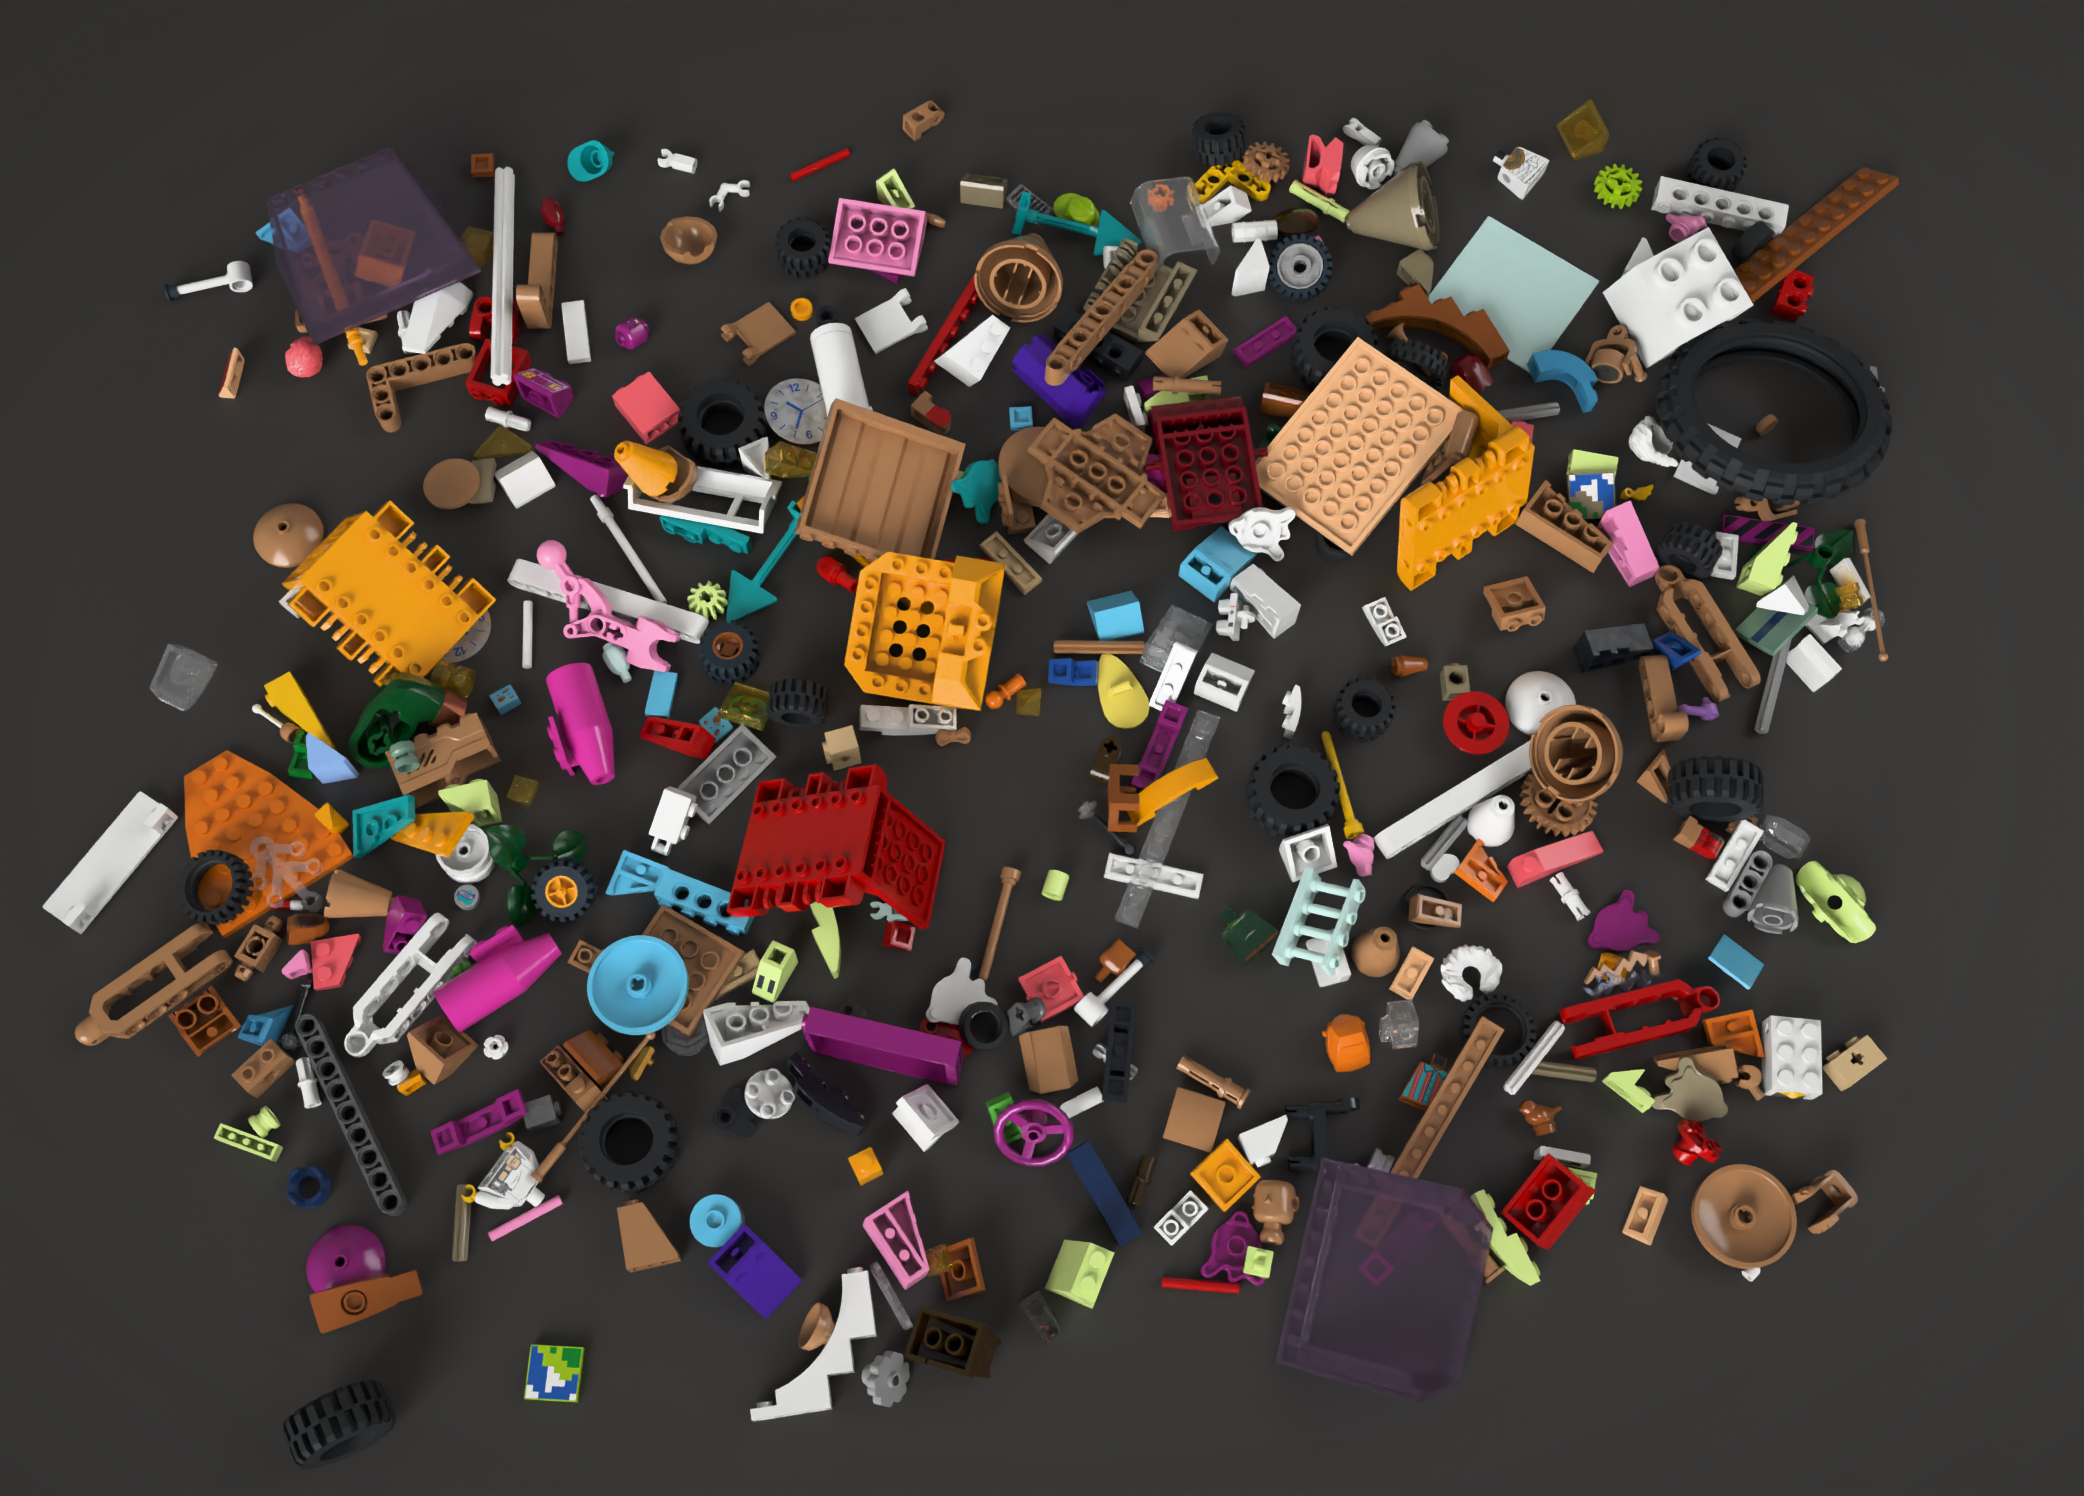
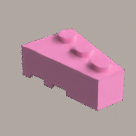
[1597,501,1659,587]
[862,1191,930,1290]

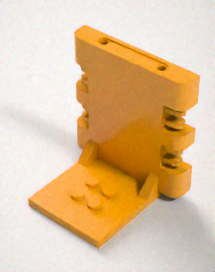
[1397,375,1535,591]
[281,501,496,687]

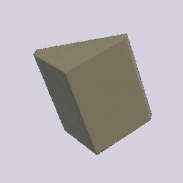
[960,173,1008,209]

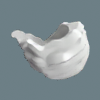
[1629,416,1679,467]

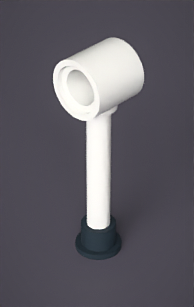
[164,261,253,302]
[1074,947,1155,1027]

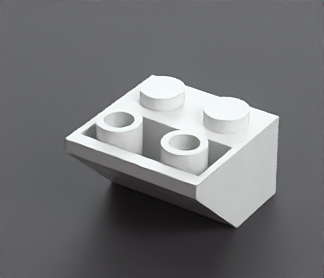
[1194,653,1255,712]

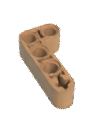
[1639,655,1689,742]

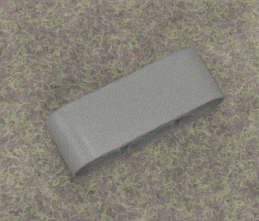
[1723,850,1773,917]

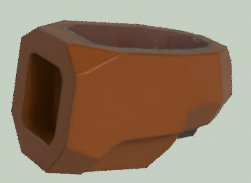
[287,913,330,946]

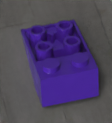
[707,1224,803,1320]

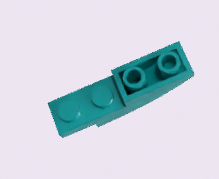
[659,515,752,554]

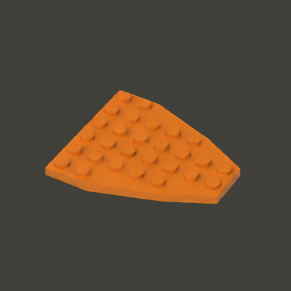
[184,750,354,938]

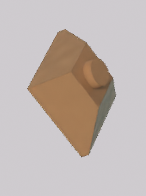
[407,1014,478,1085]

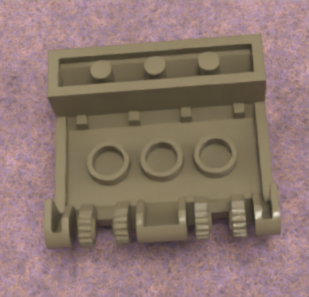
[1083,238,1198,343]

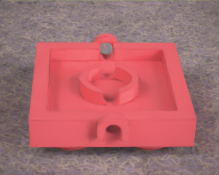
[1018,956,1084,1023]

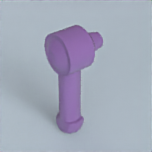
[1678,697,1719,721]

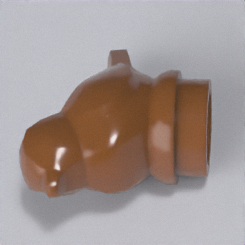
[1518,1100,1562,1137]

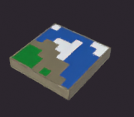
[1567,472,1615,519]

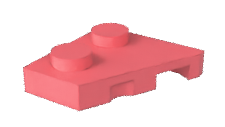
[311,934,361,991]

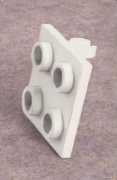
[1805,601,1865,645]

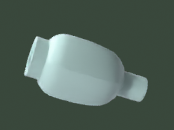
[602,642,632,683]

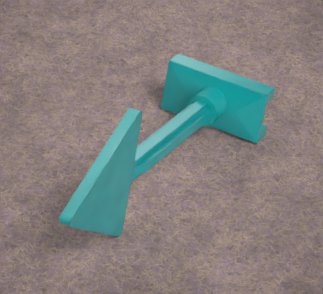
[1012,192,1142,256]
[726,500,801,623]

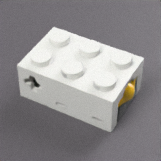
[1761,1015,1823,1100]

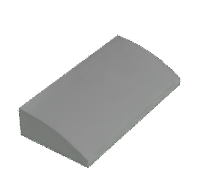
[677,724,776,824]

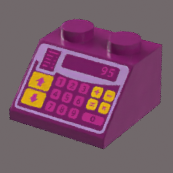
[513,368,575,419]

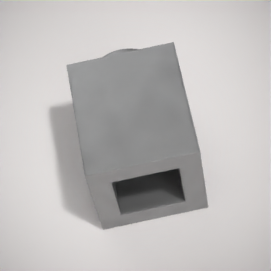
[523,1095,563,1133]

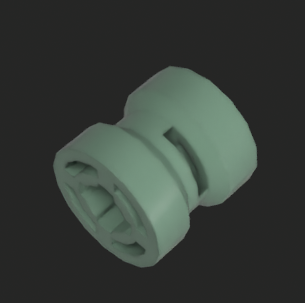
[389,741,420,773]

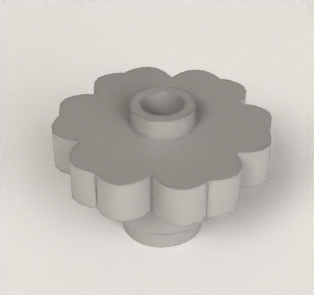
[862,1350,910,1407]

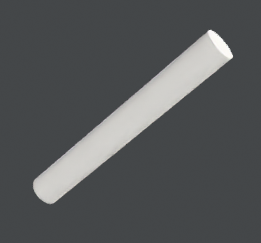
[522,601,533,669]

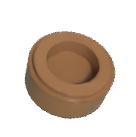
[1755,414,1779,436]

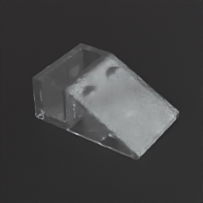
[1140,605,1213,673]

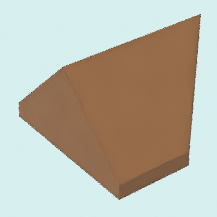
[1636,748,1671,803]

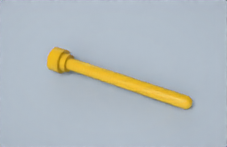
[1321,731,1364,839]

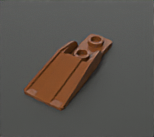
[309,1269,423,1334]

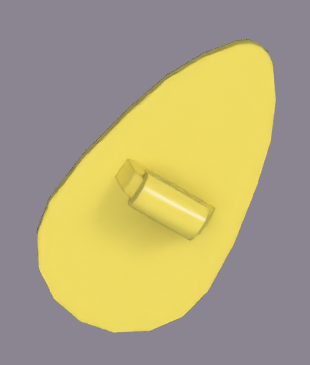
[1098,654,1150,729]

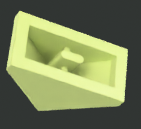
[876,169,915,209]

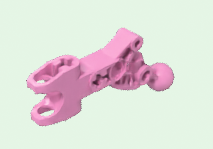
[536,540,681,672]

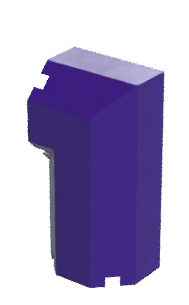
[1012,334,1107,428]

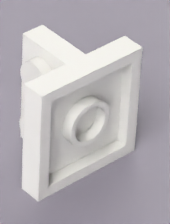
[892,1084,960,1152]

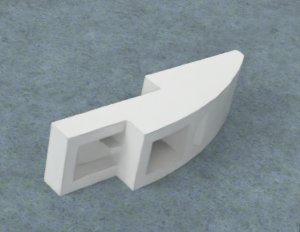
[859,704,957,735]

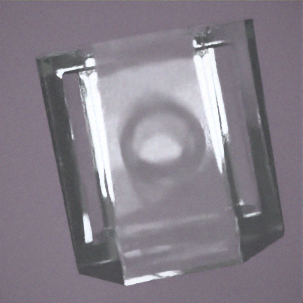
[150,644,218,711]

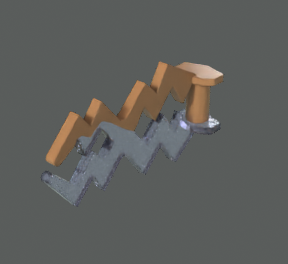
[1582,950,1663,1000]

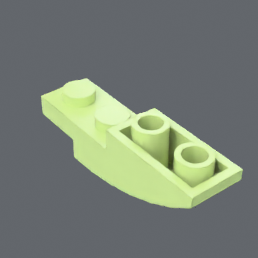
[1470,1189,1541,1286]

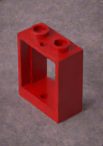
[465,338,532,407]

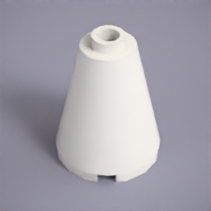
[1467,795,1515,847]

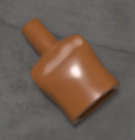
[1094,938,1137,983]

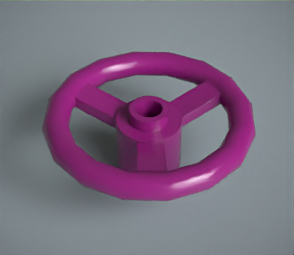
[994,1099,1074,1167]

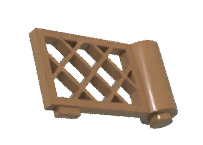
[1421,411,1480,485]

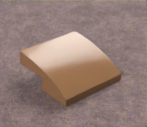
[1163,1087,1226,1153]

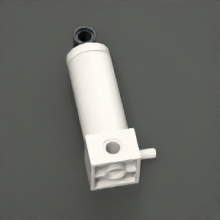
[810,305,873,416]

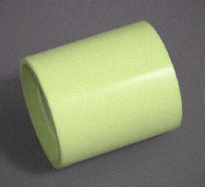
[1041,870,1069,901]

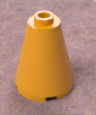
[614,441,678,496]

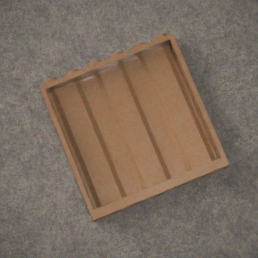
[794,398,966,562]

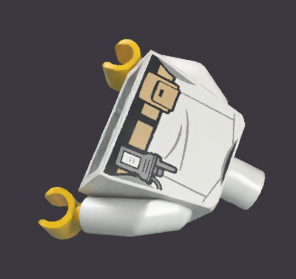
[461,1132,545,1210]

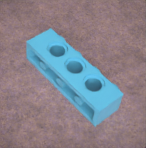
[654,868,755,936]

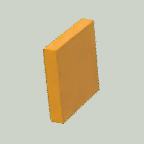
[1189,1139,1261,1212]

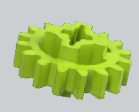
[1594,164,1642,209]

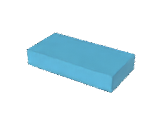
[645,670,679,719]

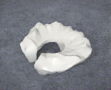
[1441,944,1503,1002]

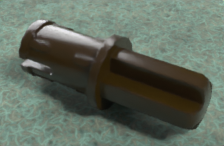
[1127,1155,1157,1207]

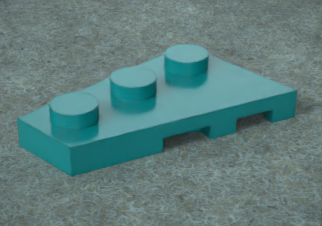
[352,795,415,859]

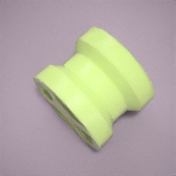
[248,1106,281,1138]

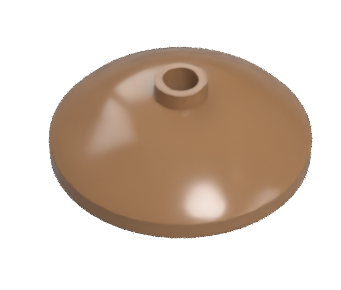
[253,503,324,568]

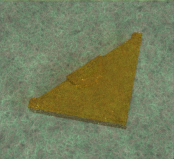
[473,425,534,460]

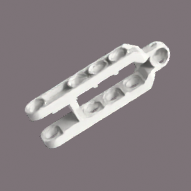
[344,913,477,1058]

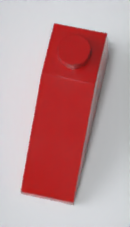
[639,716,716,759]

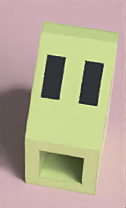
[752,940,798,1003]

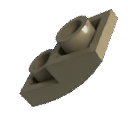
[470,458,497,504]

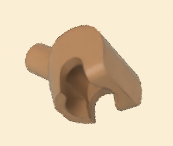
[1735,1065,1765,1101]

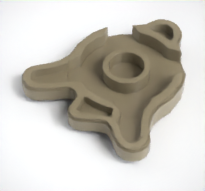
[1652,1055,1728,1121]

